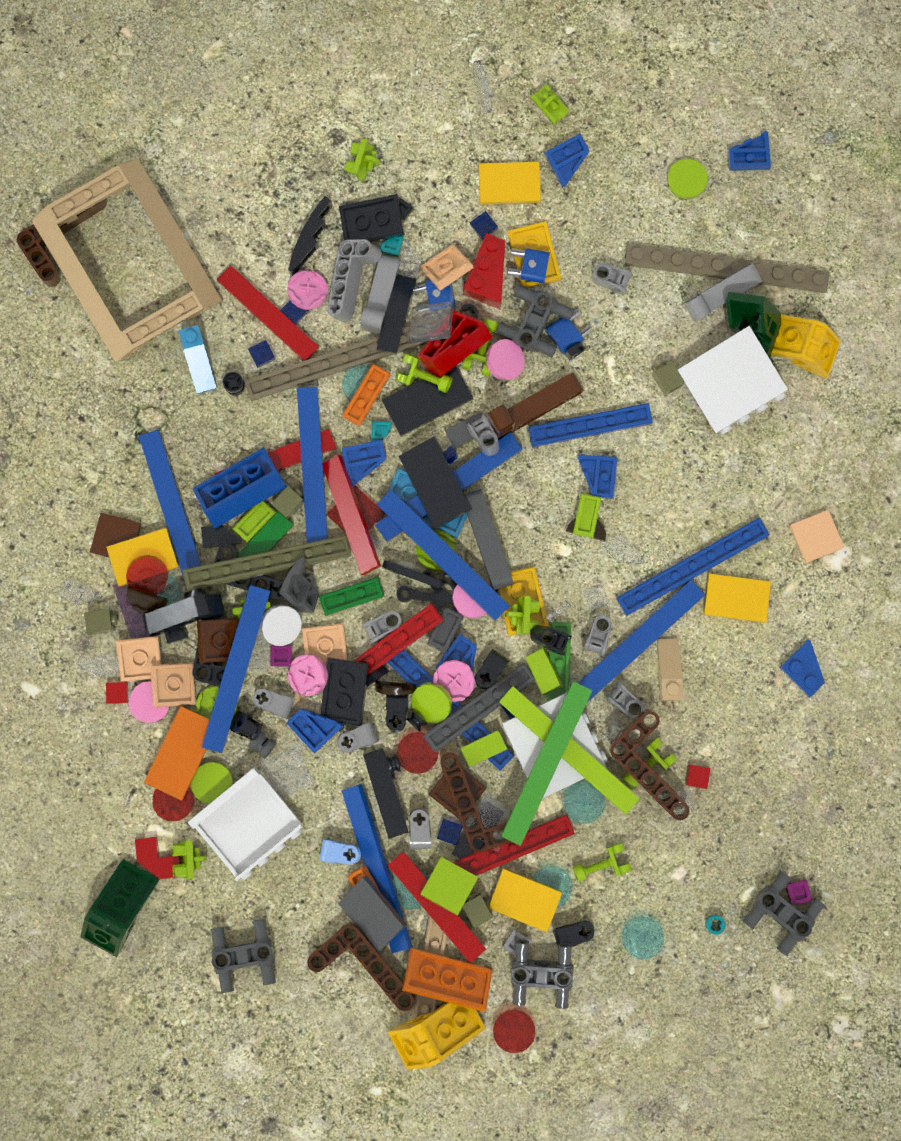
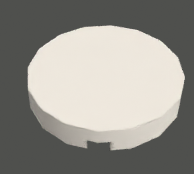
[260,604,301,646]

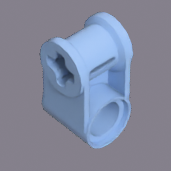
[319,839,362,864]

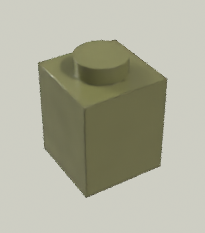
[652,361,685,396]
[271,486,304,520]
[84,609,118,635]
[463,893,493,928]

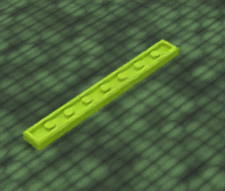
[499,686,640,814]

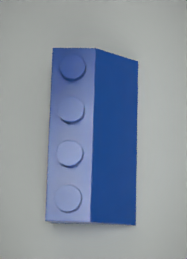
[192,447,287,528]

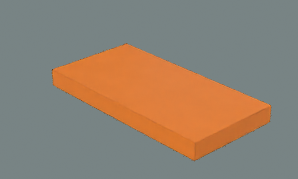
[144,706,210,801]
[402,948,493,1012]

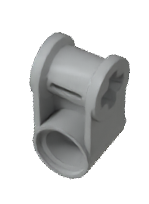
[592,263,633,294]
[466,414,500,456]
[361,611,403,644]
[583,615,612,657]
[604,682,644,720]
[253,689,295,719]
[337,722,379,753]
[409,808,432,850]

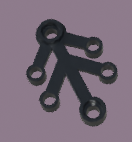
[396,570,458,615]

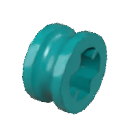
[705,915,726,935]

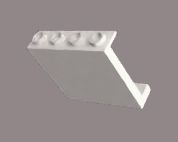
[678,326,788,435]
[501,691,607,798]
[188,766,303,881]

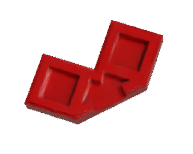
[135,837,181,879]

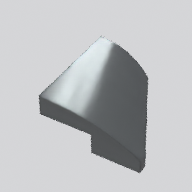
[280,558,319,613]

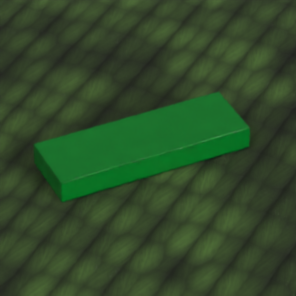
[238,511,294,558]
[319,577,384,616]

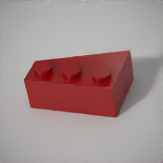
[463,233,505,310]
[417,310,493,377]

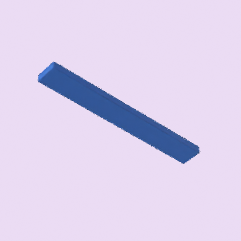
[297,387,328,543]
[139,430,202,592]
[375,432,522,542]
[377,490,510,621]
[616,517,770,616]
[578,580,705,703]
[202,585,270,753]
[387,650,514,771]
[341,784,413,953]

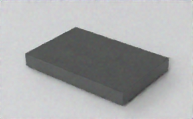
[338,875,407,952]

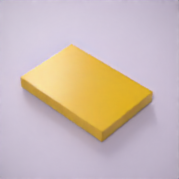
[479,162,541,205]
[507,221,562,289]
[106,528,179,587]
[497,566,549,637]
[704,574,771,623]
[488,868,563,932]

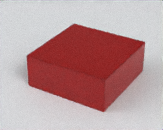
[106,682,129,704]
[686,764,711,789]

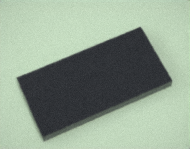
[382,366,473,437]
[399,436,472,529]

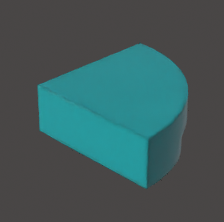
[380,236,404,257]
[371,421,392,442]

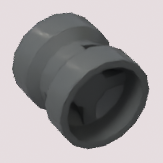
[248,731,277,759]

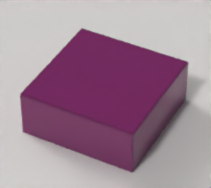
[270,645,293,667]
[786,880,812,905]

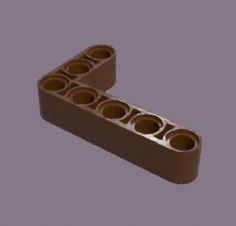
[16,198,107,287]
[488,373,584,440]
[609,709,690,821]
[440,752,528,854]
[307,923,415,1011]

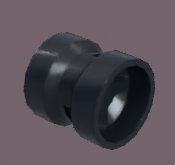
[223,372,245,396]

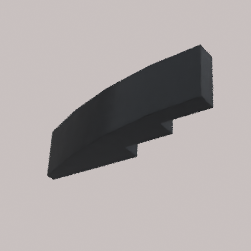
[288,196,332,277]
[376,274,417,355]
[363,748,409,839]

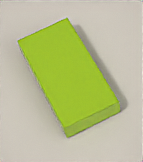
[573,493,602,539]
[232,501,276,543]
[525,648,563,695]
[460,730,507,767]

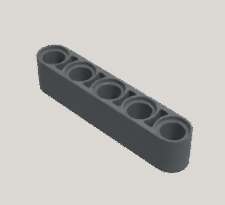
[465,489,514,591]

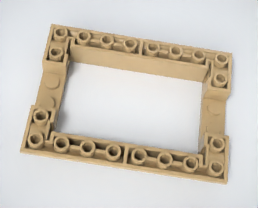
[32,159,222,363]

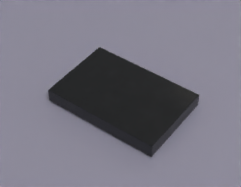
[339,194,405,242]
[321,657,370,726]

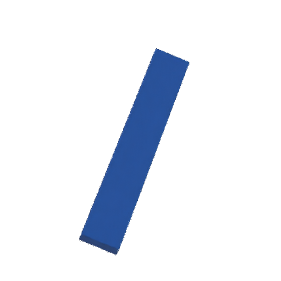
[528,403,653,448]

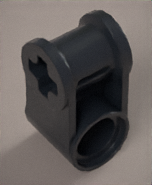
[530,625,572,656]
[475,649,510,689]
[386,694,409,733]
[229,710,262,741]
[552,920,595,949]

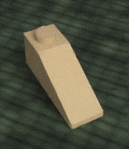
[657,638,684,702]

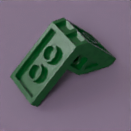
[726,292,781,359]
[80,859,160,957]

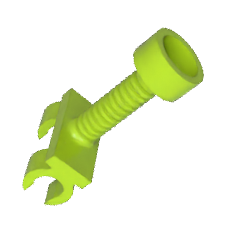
[462,319,499,376]
[395,353,452,393]
[621,737,677,790]
[572,843,632,882]

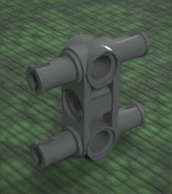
[496,284,575,358]
[743,871,825,956]
[210,919,276,993]
[511,939,574,1009]

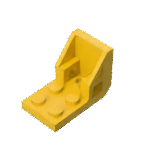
[771,314,841,378]
[388,1002,486,1070]

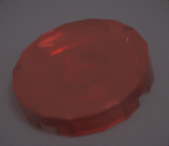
[126,555,168,595]
[397,732,439,774]
[152,786,195,822]
[493,1009,536,1053]

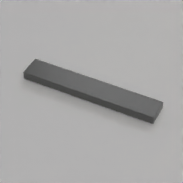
[423,663,535,753]

